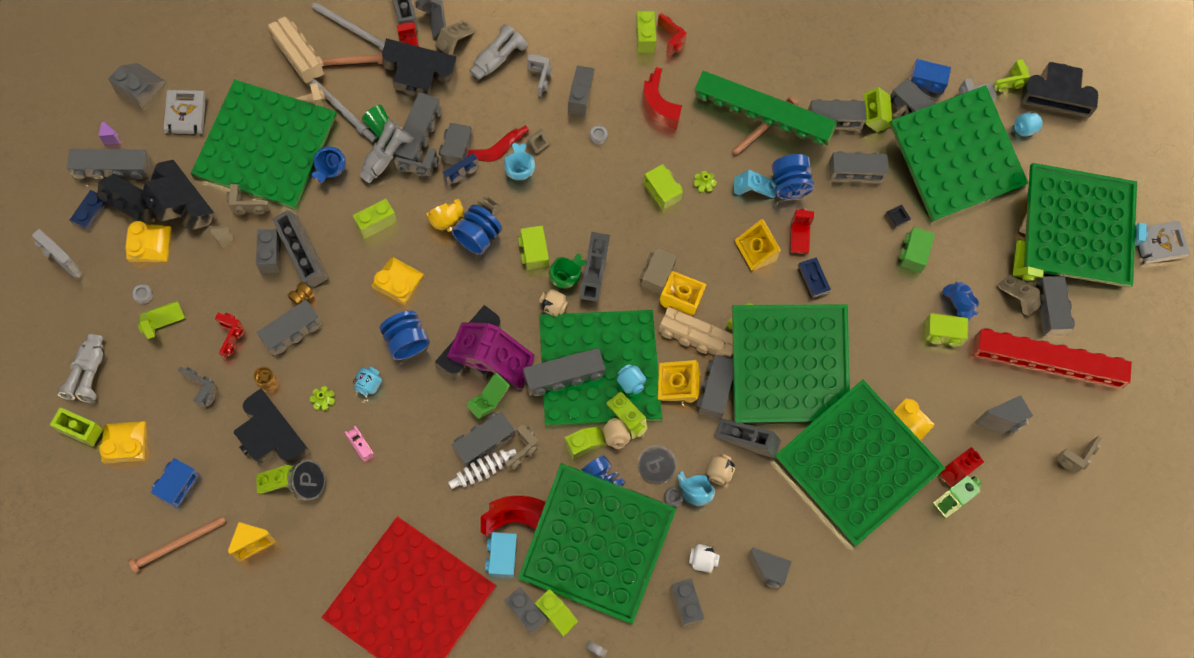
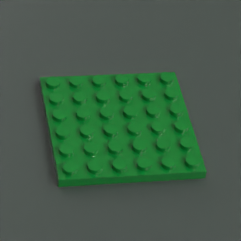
[190,79,337,210]
[889,85,1029,222]
[1024,163,1137,288]
[732,304,850,423]
[539,310,662,427]
[775,379,945,547]
[518,463,677,624]

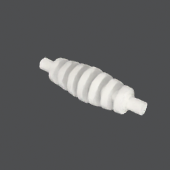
[448,448,517,489]

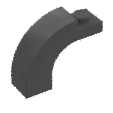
[579,232,610,302]

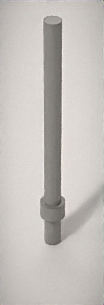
[312,2,386,51]
[308,79,378,143]

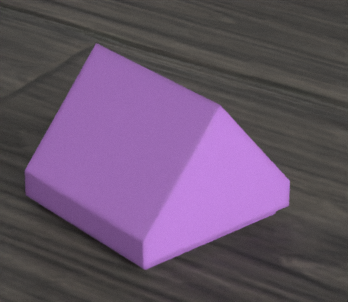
[99,122,121,145]

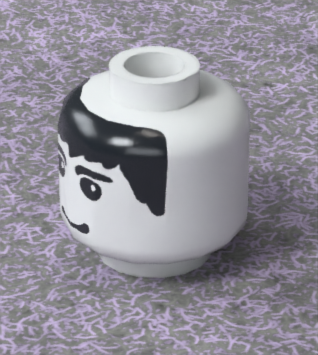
[689,544,720,573]

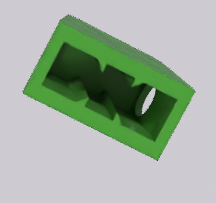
[933,476,981,518]

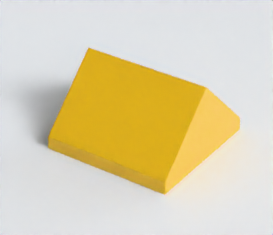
[735,219,781,271]
[228,522,276,562]

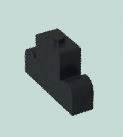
[382,38,457,96]
[1021,62,1098,117]
[141,160,214,229]
[435,305,501,380]
[234,388,310,466]

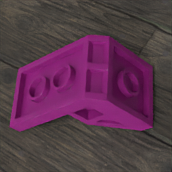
[447,322,535,389]

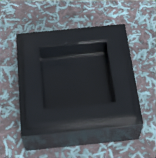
[885,205,911,229]

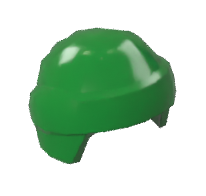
[549,253,587,289]

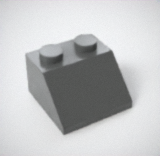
[108,63,166,109]
[975,395,1033,434]

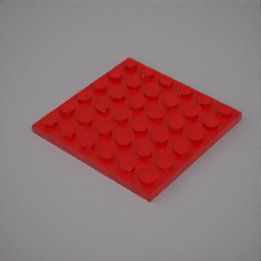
[321,516,497,658]

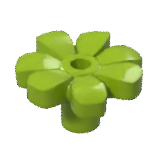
[693,171,717,193]
[310,386,335,411]

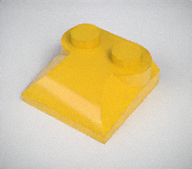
[126,221,171,262]
[371,257,424,305]
[659,271,707,316]
[658,360,700,403]
[893,398,935,441]
[99,421,146,464]

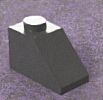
[749,548,792,589]

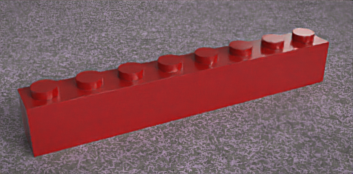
[973,328,1132,389]

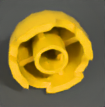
[425,199,464,233]

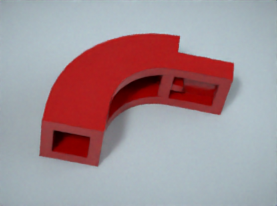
[642,67,682,130]
[481,495,546,536]

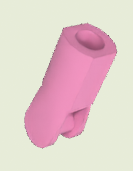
[344,425,374,462]

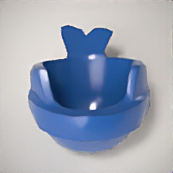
[312,146,346,183]

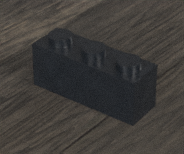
[97,173,155,223]

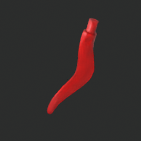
[467,125,529,162]

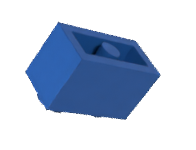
[910,59,951,94]
[151,458,199,509]

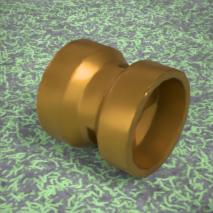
[287,282,314,306]
[253,366,277,391]

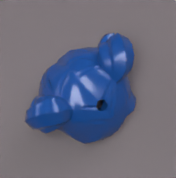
[942,282,979,322]

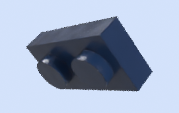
[443,153,478,185]
[69,190,107,231]
[798,257,831,298]

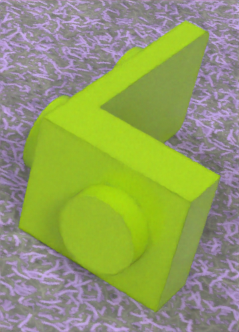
[993,59,1030,92]
[1013,240,1043,282]
[137,301,184,339]
[607,392,647,440]
[256,465,296,494]

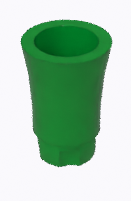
[362,105,393,147]

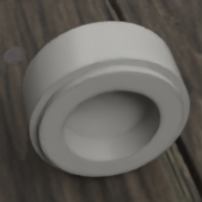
[590,125,608,144]
[132,284,153,304]
[664,486,684,507]
[586,640,607,658]

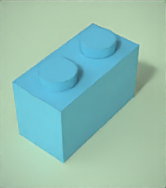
[485,532,517,578]

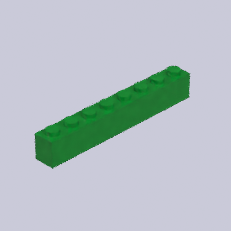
[694,70,837,146]

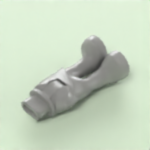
[469,24,528,80]
[359,119,414,183]
[57,334,104,403]

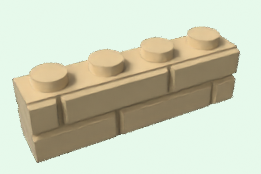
[268,17,324,83]
[658,307,733,358]

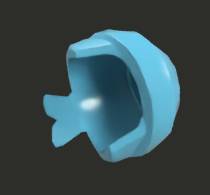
[504,143,535,181]
[677,472,715,506]

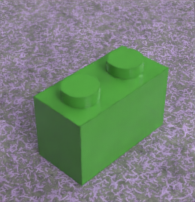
[899,227,935,273]

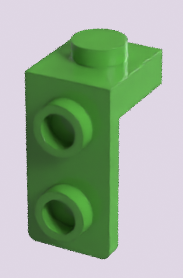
[466,373,510,419]

